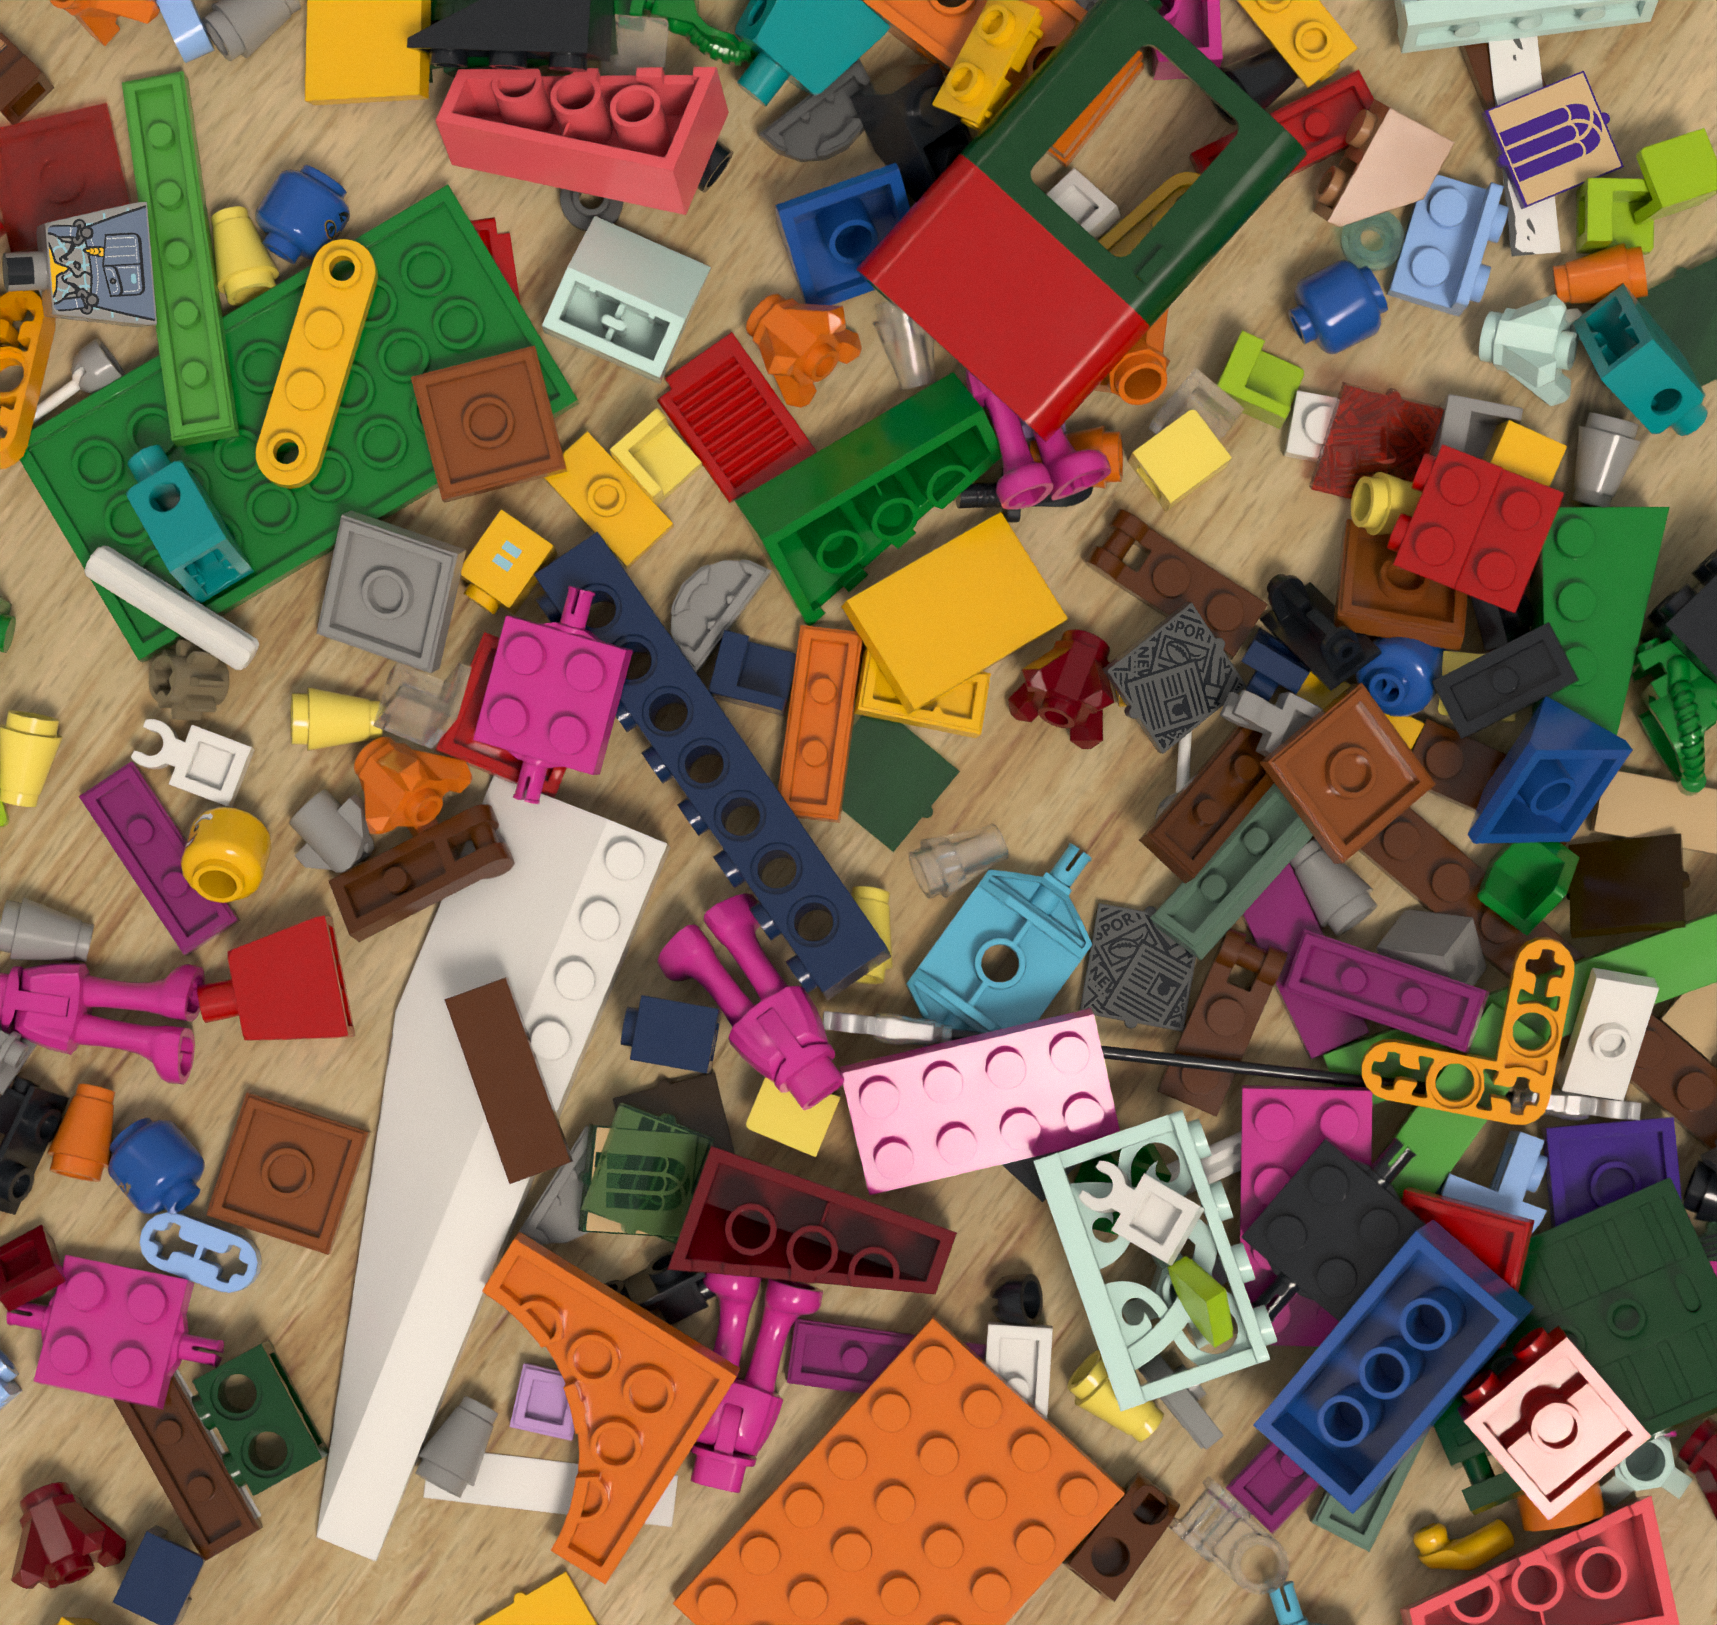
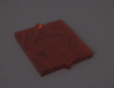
[1309,382,1444,499]

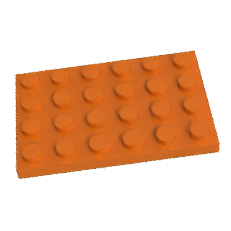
[672,1315,1125,1625]

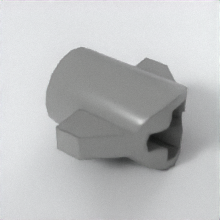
[289,789,374,873]

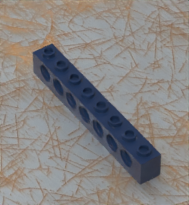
[534,531,891,1000]

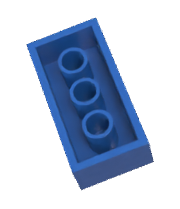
[1253,1220,1534,1514]

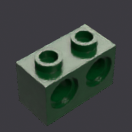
[191,1340,329,1496]

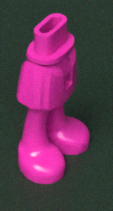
[965,368,1111,510]
[657,893,845,1110]
[0,963,205,1085]
[690,1273,823,1493]

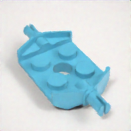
[906,843,1093,1047]

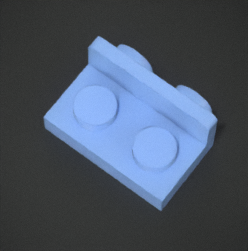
[1387,174,1509,317]

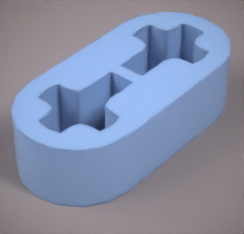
[156,0,215,63]
[139,1212,262,1293]

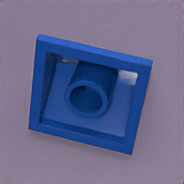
[775,163,910,305]
[1467,696,1633,844]

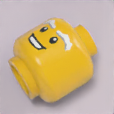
[181,807,272,903]

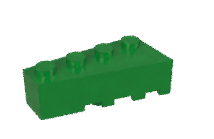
[1530,507,1670,735]

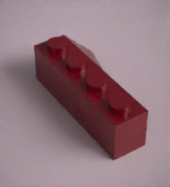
[668,1146,957,1295]

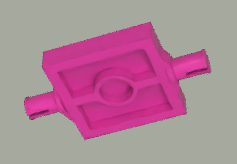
[473,586,633,804]
[6,1255,224,1410]

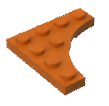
[482,1231,741,1585]

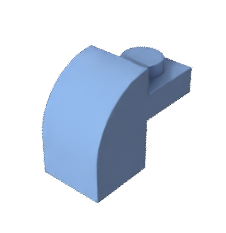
[1435,1131,1548,1233]

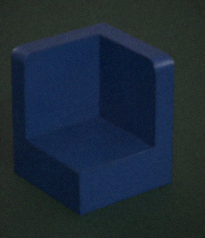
[709,630,796,716]
[112,1525,205,1625]

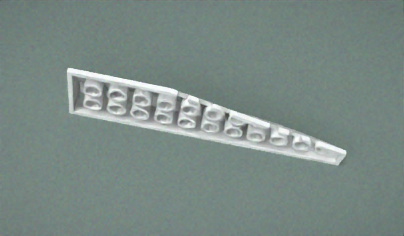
[316,776,670,1561]

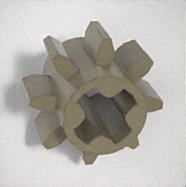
[149,640,229,721]

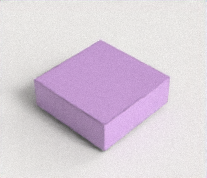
[509,1362,575,1441]

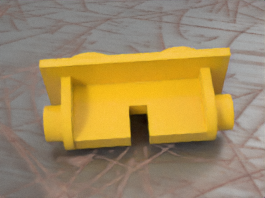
[932,0,1044,132]
[1236,0,1358,88]

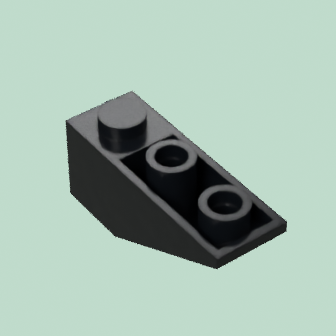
[407,0,614,72]
[850,63,973,202]

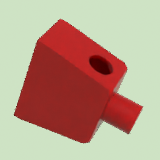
[197,915,356,1041]

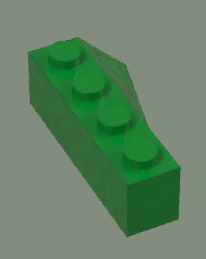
[735,372,1002,626]

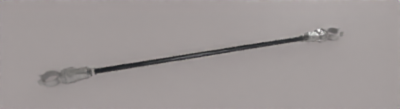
[822,1011,1641,1121]

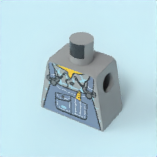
[2,202,157,327]

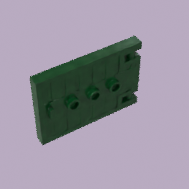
[1434,1177,1717,1515]

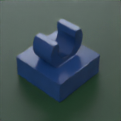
[1242,628,1310,702]

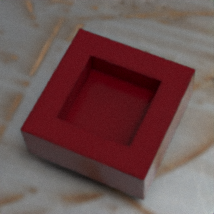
[0,1224,66,1312]

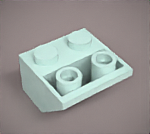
[542,216,711,384]

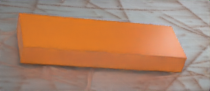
[778,625,864,823]

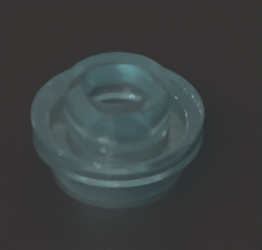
[1341,211,1405,272]

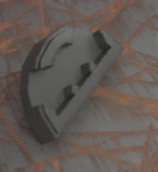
[759,59,870,162]

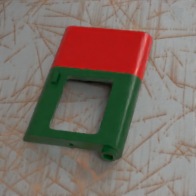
[856,0,1307,442]

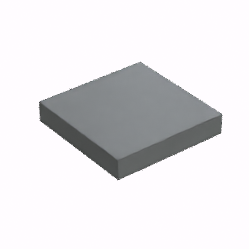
[316,511,466,673]

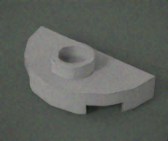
[671,560,772,673]
[520,1126,615,1244]
[1138,1354,1224,1450]

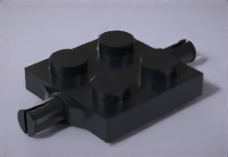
[1241,1137,1427,1322]

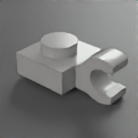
[1220,690,1322,756]

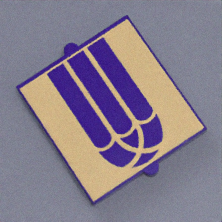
[1482,71,1624,209]

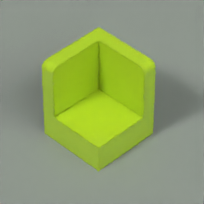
[1633,128,1717,225]
[1576,178,1654,255]
[1210,330,1304,429]

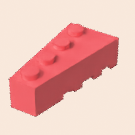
[435,67,729,215]
[1400,1496,1680,1625]

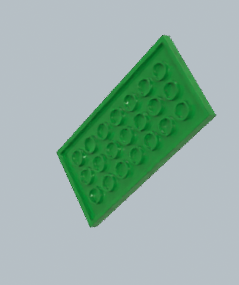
[20,185,579,663]

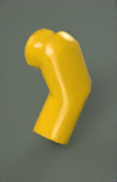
[1413,1519,1514,1571]

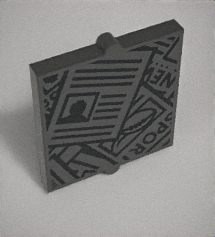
[1102,602,1247,754]
[1079,903,1196,1032]

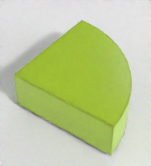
[1168,1256,1234,1348]

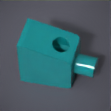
[735,0,891,107]
[1573,283,1708,436]
[126,445,254,604]

